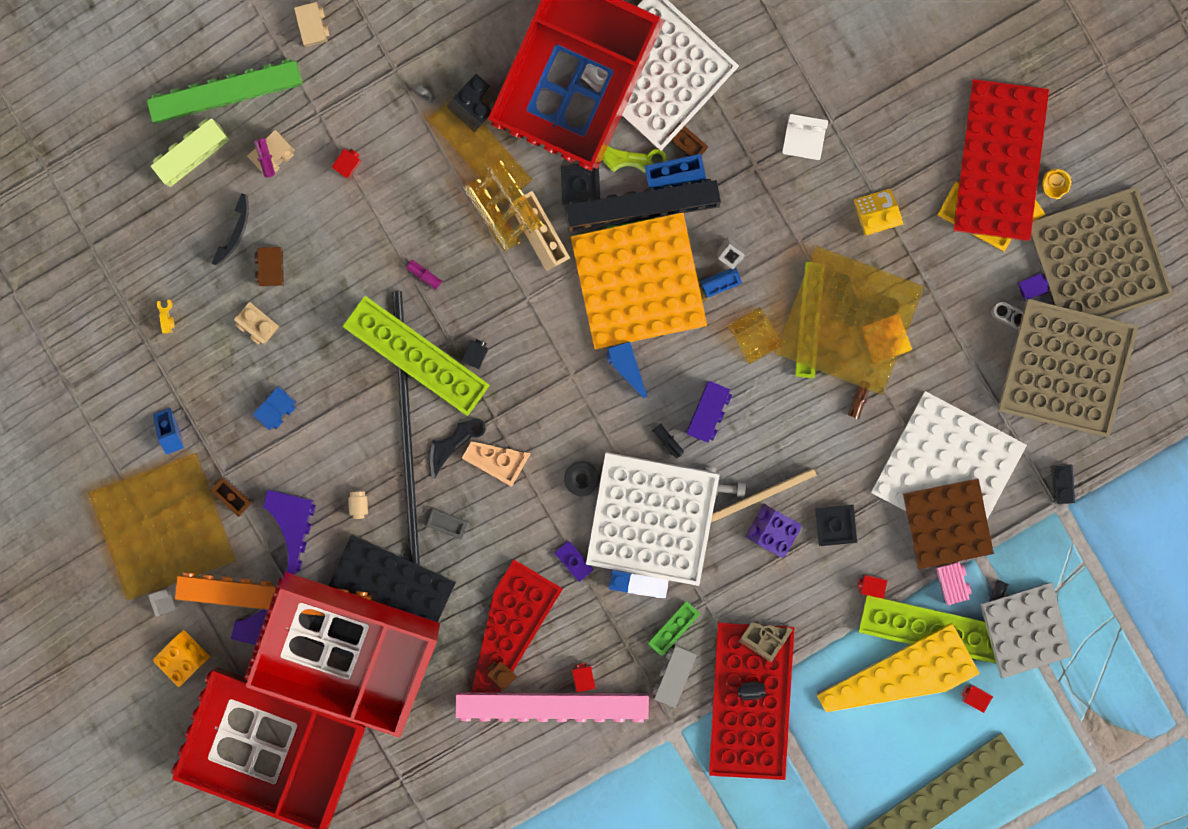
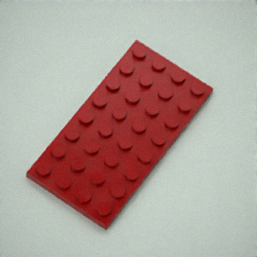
[953,79,1049,241]
[709,622,795,780]

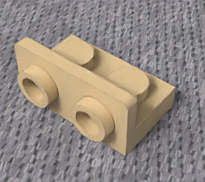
[234,302,280,344]

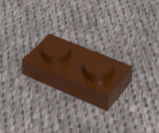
[667,122,708,156]

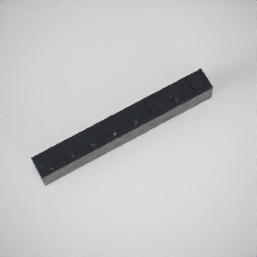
[565,179,721,232]

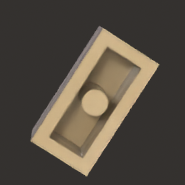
[294,2,330,47]

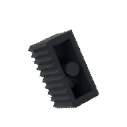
[1050,464,1075,504]

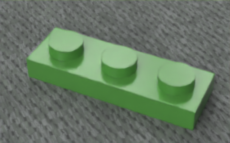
[648,601,701,656]

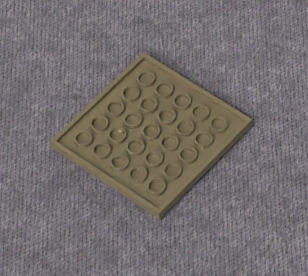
[1031,186,1174,318]
[998,299,1139,438]

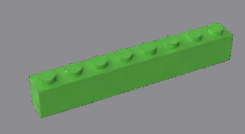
[147,59,303,124]

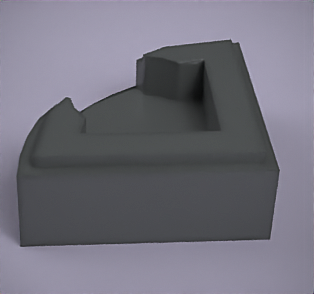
[415,84,435,103]

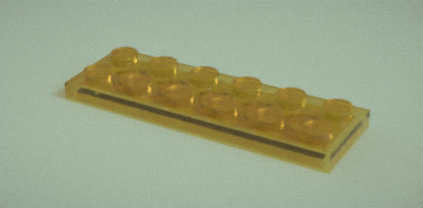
[428,94,533,205]

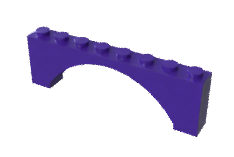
[231,489,316,645]

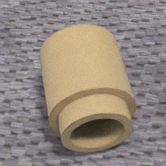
[348,491,368,519]

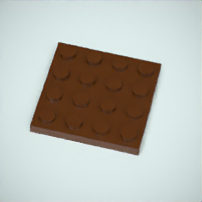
[903,478,994,569]

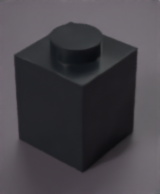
[461,339,489,370]

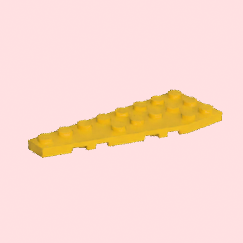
[817,623,980,712]

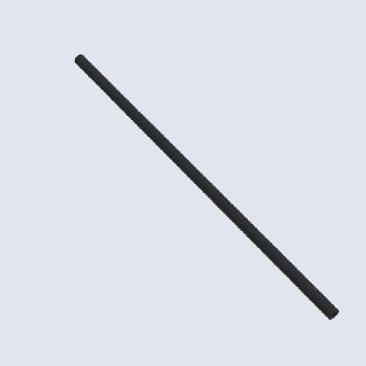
[393,291,420,565]

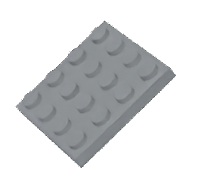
[980,582,1072,678]

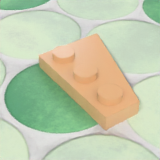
[462,441,531,487]

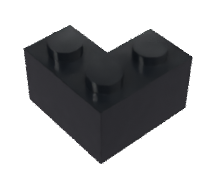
[446,74,492,133]

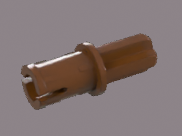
[848,380,871,419]

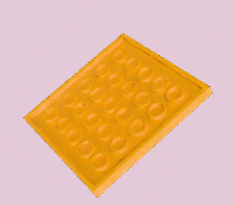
[571,212,707,349]

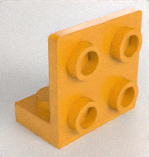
[153,630,210,687]

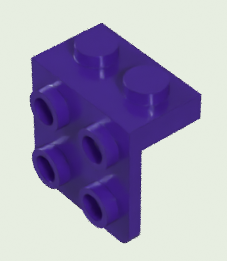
[745,504,801,558]

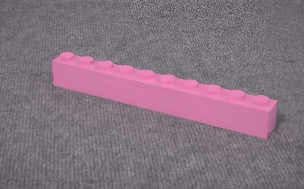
[456,692,649,722]

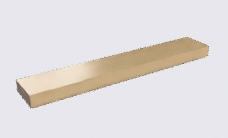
[711,468,817,523]

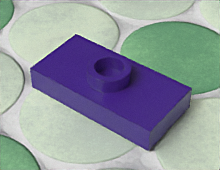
[555,541,594,582]

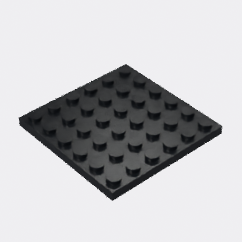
[305,534,456,660]

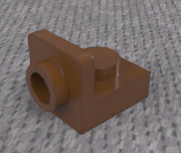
[487,661,517,691]

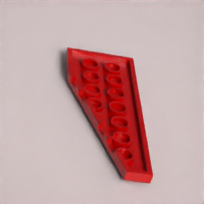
[472,559,563,692]

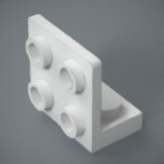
[782,114,828,160]

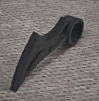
[430,418,486,478]

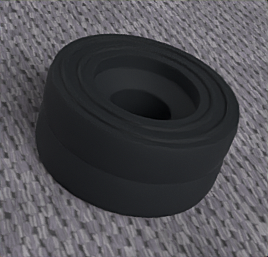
[564,461,599,496]

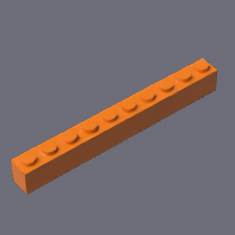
[175,572,371,616]

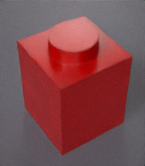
[332,148,362,180]
[857,574,888,599]
[572,662,596,693]
[961,684,993,713]

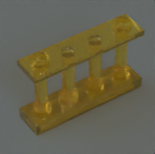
[463,161,543,252]

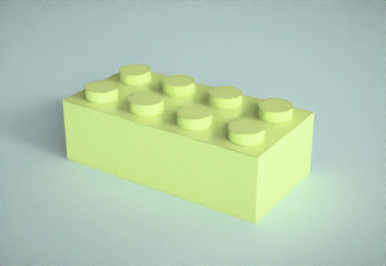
[151,118,231,187]

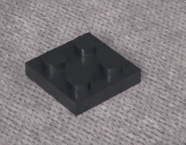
[561,165,600,205]
[815,504,857,547]

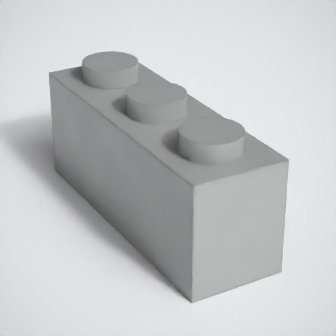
[652,645,697,708]

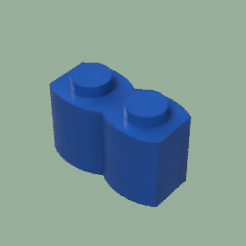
[253,386,297,430]

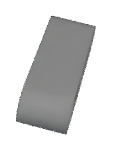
[991,302,1023,330]

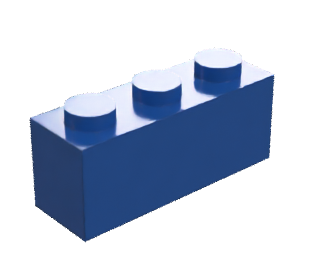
[645,154,706,190]

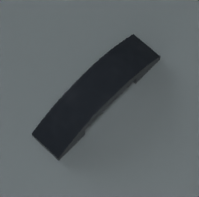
[212,193,249,266]

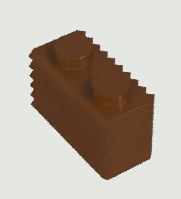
[211,477,253,517]

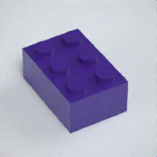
[686,381,732,443]

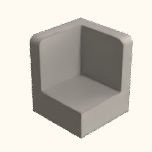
[148,588,176,616]

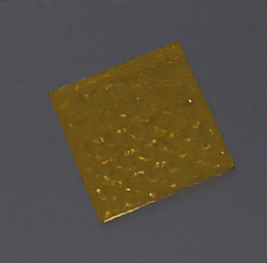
[775,246,925,395]
[88,453,236,601]

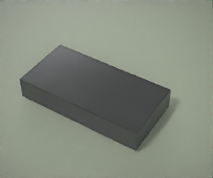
[426,508,469,540]

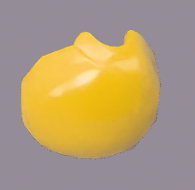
[1042,168,1071,199]

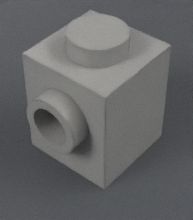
[716,237,745,269]

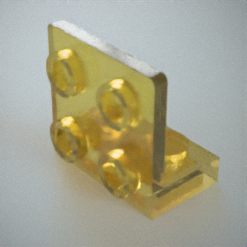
[727,307,782,364]

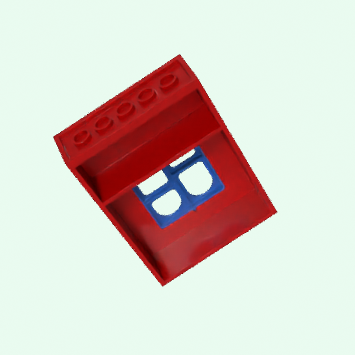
[488,0,665,171]

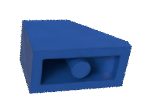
[153,407,184,455]

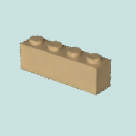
[509,191,570,272]

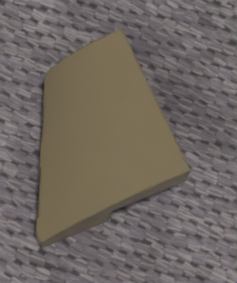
[739,623,792,662]

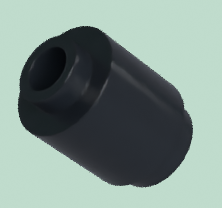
[737,680,765,701]

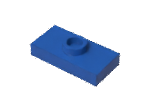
[700,267,742,298]

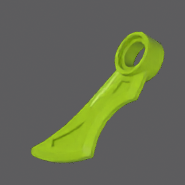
[602,146,667,173]

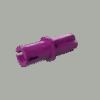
[254,138,275,178]
[406,260,443,290]

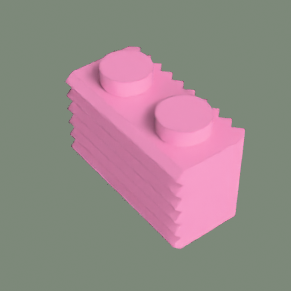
[935,561,972,605]

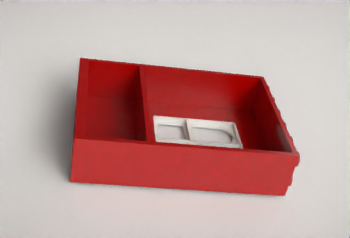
[244,572,440,738]
[171,667,366,829]

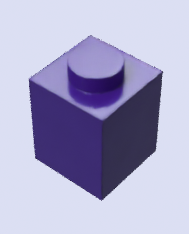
[1017,273,1049,301]

